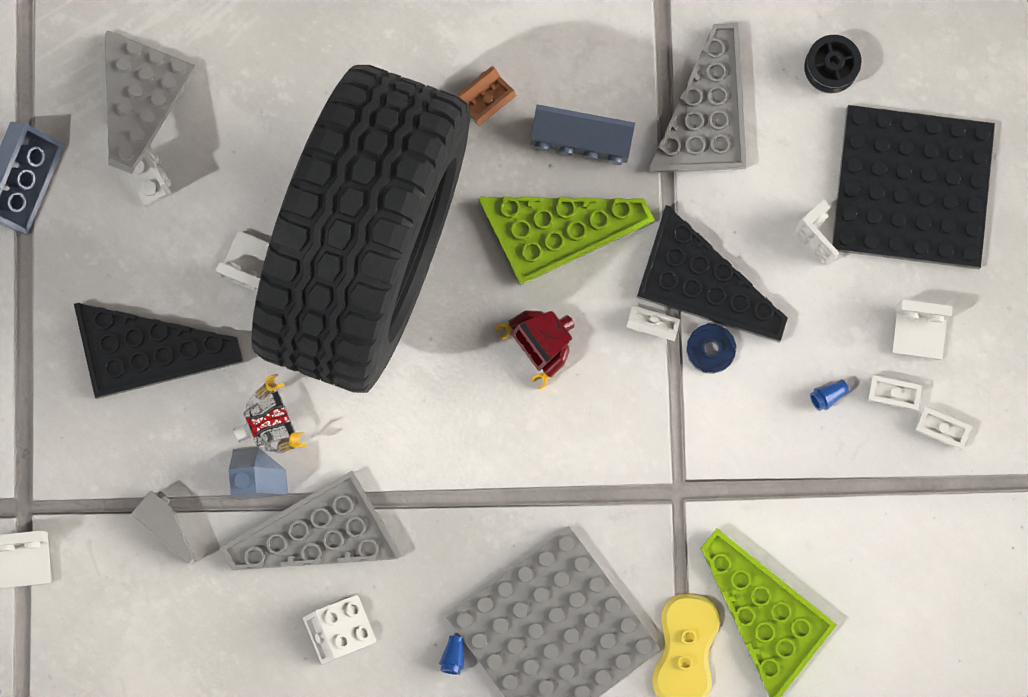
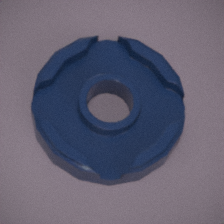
[686,323,737,374]

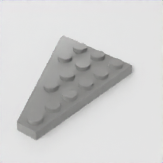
[649,23,747,173]
[105,30,196,174]
[220,471,402,570]

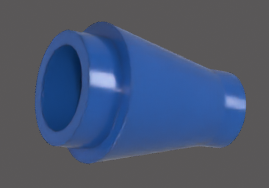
[810,379,849,411]
[439,635,464,675]

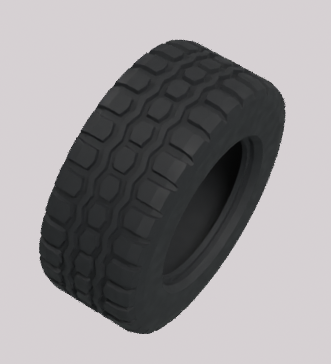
[251,65,470,393]

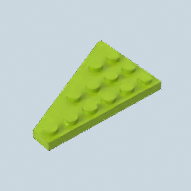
[478,196,655,286]
[700,528,837,697]

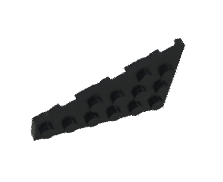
[636,205,788,343]
[74,303,244,399]

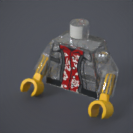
[234,374,307,453]

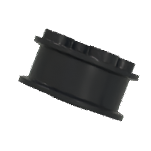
[804,34,862,93]

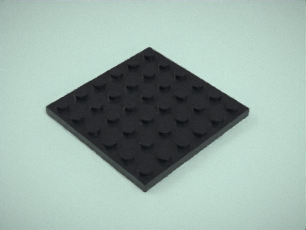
[832,105,995,269]

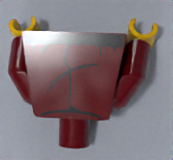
[495,310,575,389]

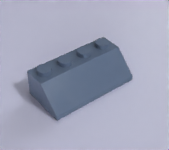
[530,104,635,165]
[0,122,65,235]

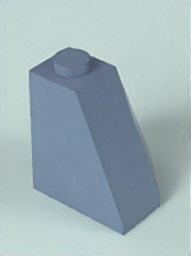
[229,447,288,500]

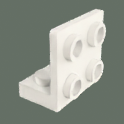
[126,145,172,208]
[795,200,839,265]
[215,231,269,292]
[892,300,953,360]
[0,531,51,588]
[303,595,376,665]

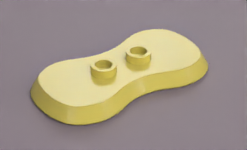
[652,594,720,697]

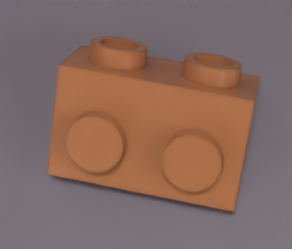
[457,66,517,126]

